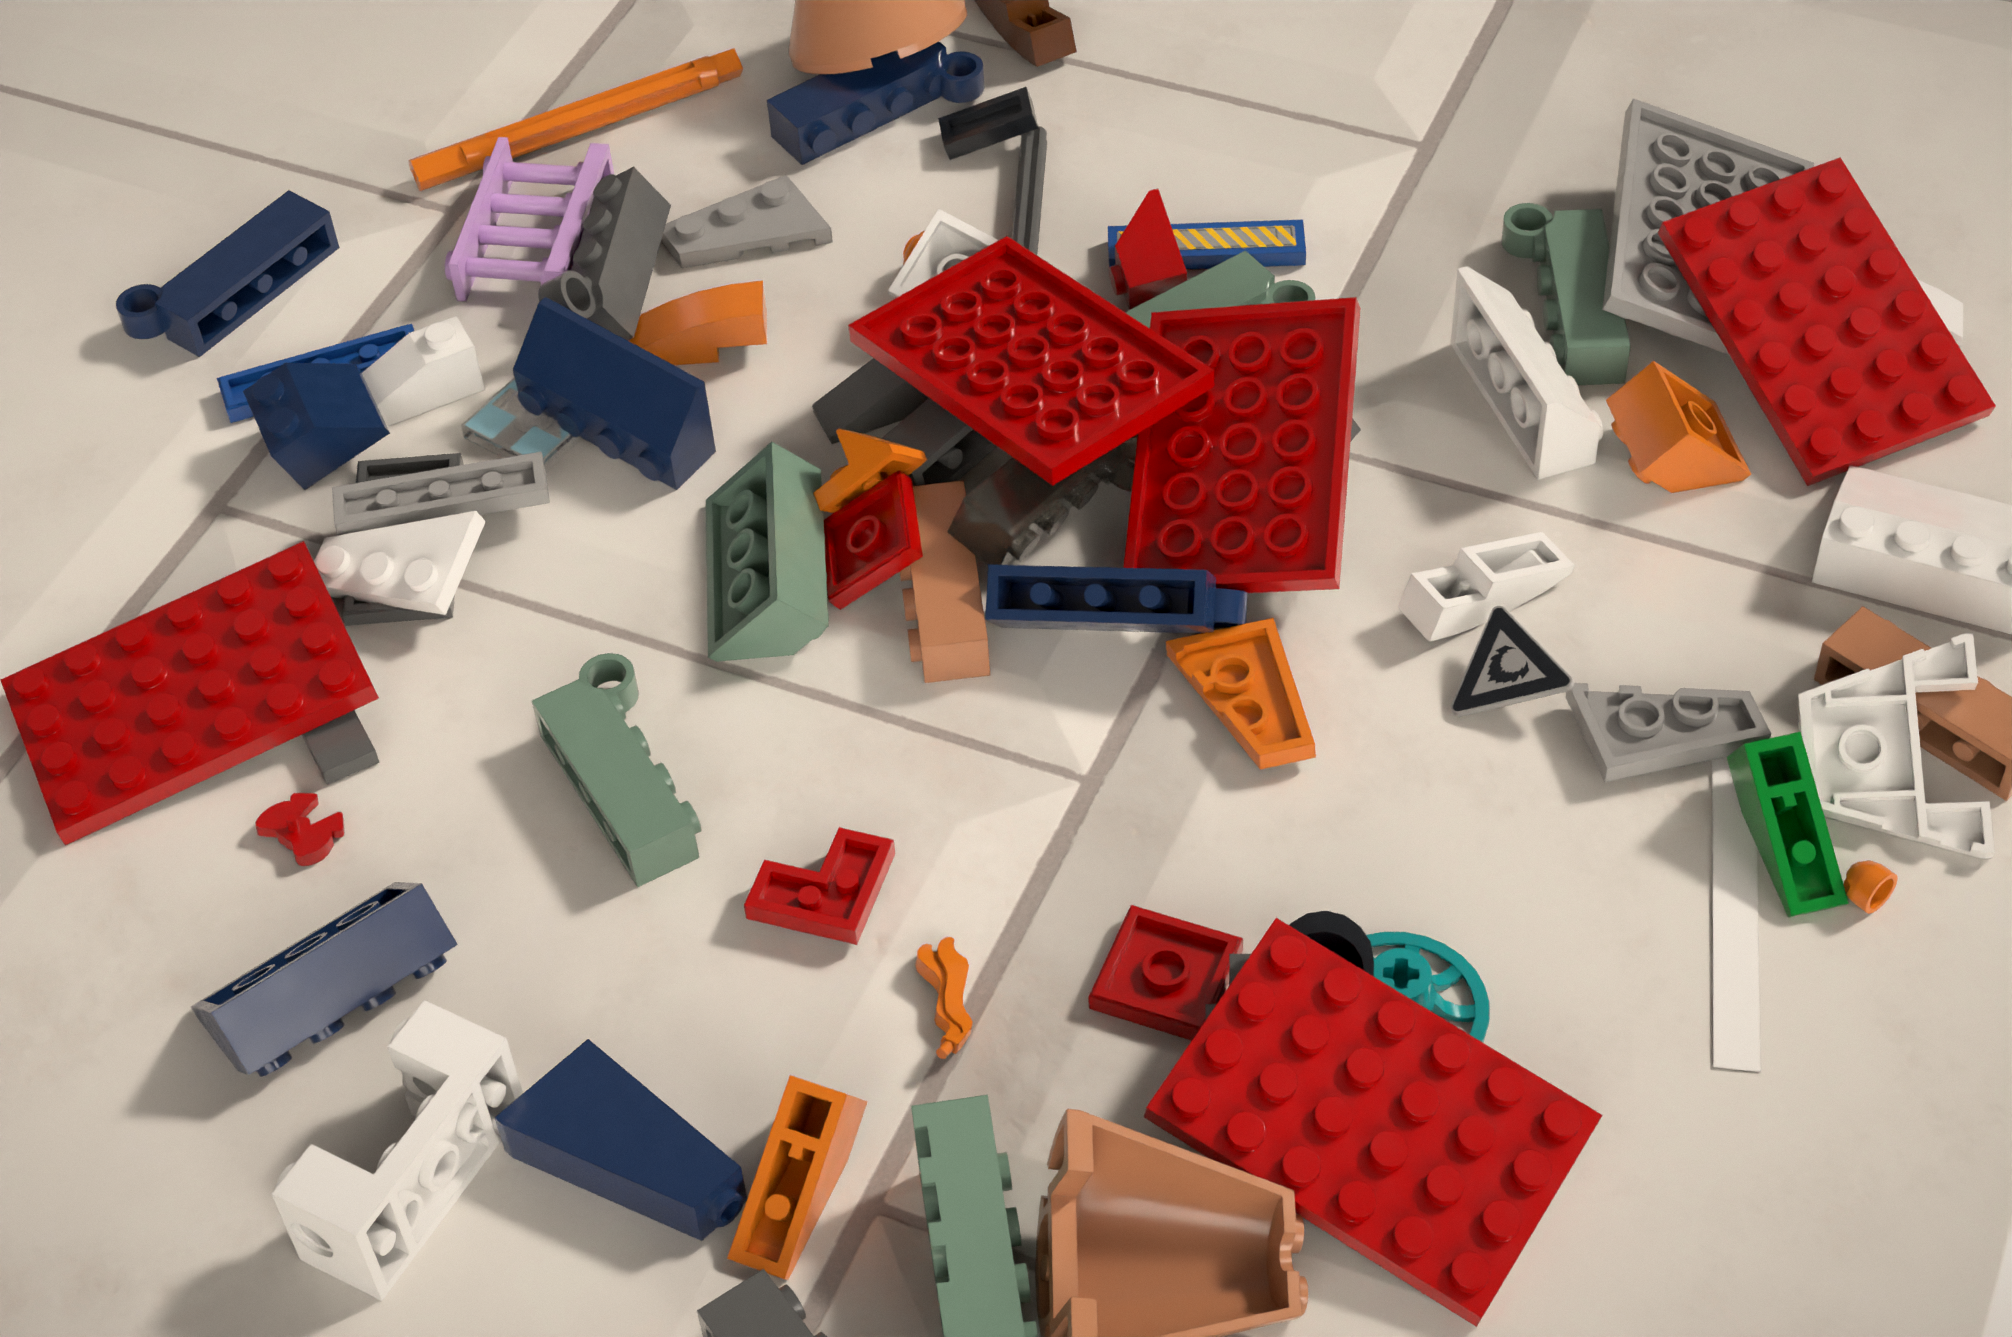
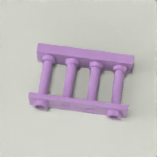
[445,137,614,301]

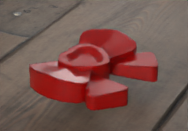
[255,793,345,867]

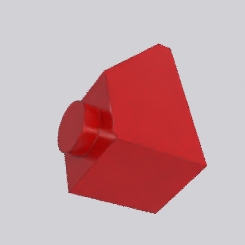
[1108,188,1187,310]

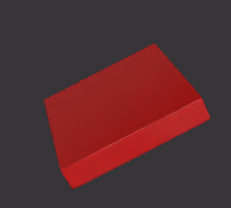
[823,470,923,610]
[1088,905,1243,1041]

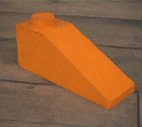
[727,1075,868,1280]

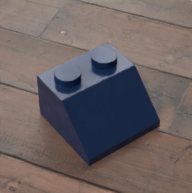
[243,363,390,490]

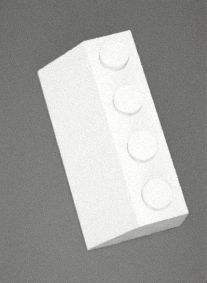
[1450,266,1603,480]

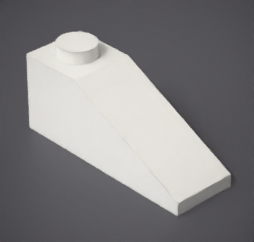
[362,316,485,427]

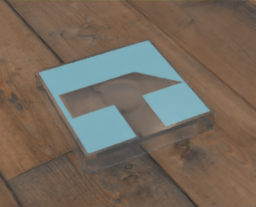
[461,377,583,473]

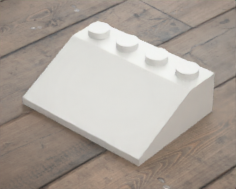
[1812,466,2012,635]

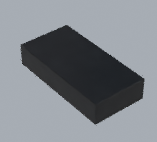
[938,87,1038,160]

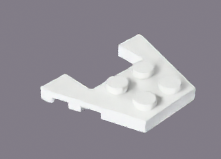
[1797,633,1995,859]

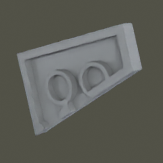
[661,175,833,268]

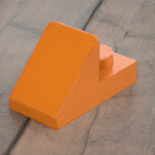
[813,428,927,513]

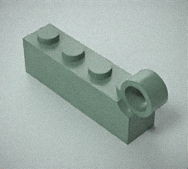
[1501,203,1631,385]
[1125,250,1316,328]
[531,653,702,887]

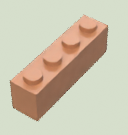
[900,480,990,683]
[1814,606,2012,801]

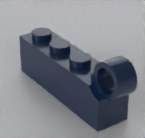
[767,42,985,165]
[116,190,340,357]
[985,565,1248,633]

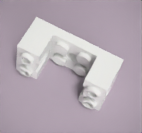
[272,1000,523,1301]

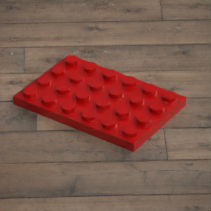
[1658,157,1996,486]
[848,236,1214,486]
[1123,297,1361,593]
[0,541,379,846]
[1144,918,1603,1327]

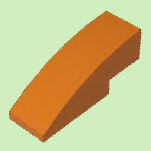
[628,280,767,365]

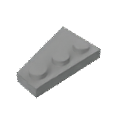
[1566,683,1772,782]

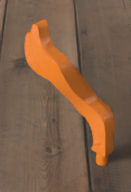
[915,937,973,1059]

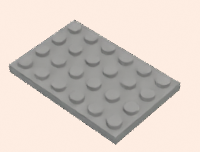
[1602,98,1814,354]

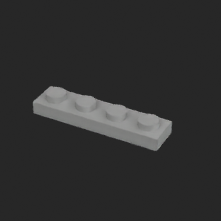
[332,452,550,535]

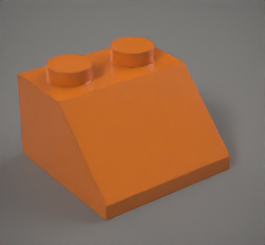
[1606,361,1751,493]

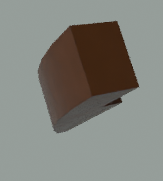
[975,0,1077,67]

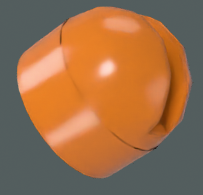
[1844,860,1898,914]

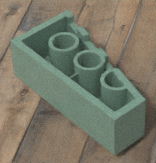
[911,1094,1038,1337]

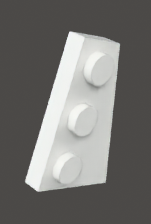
[314,511,486,615]

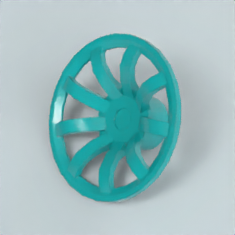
[1366,932,1490,1042]

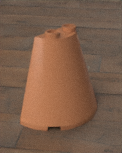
[1035,1109,1308,1337]

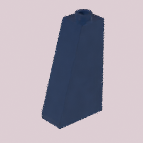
[494,1039,747,1241]

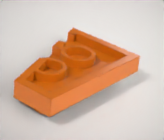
[1165,618,1316,770]

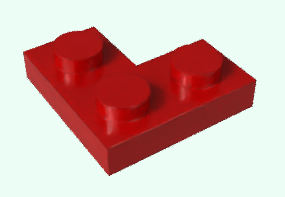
[744,827,895,945]

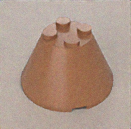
[788,0,967,74]

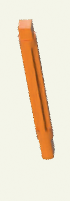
[408,48,743,191]

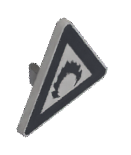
[1451,606,1574,717]

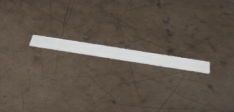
[1712,757,1761,1072]

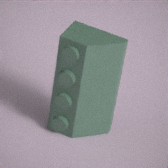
[706,442,829,662]

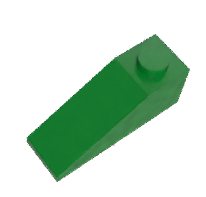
[1727,732,1849,918]

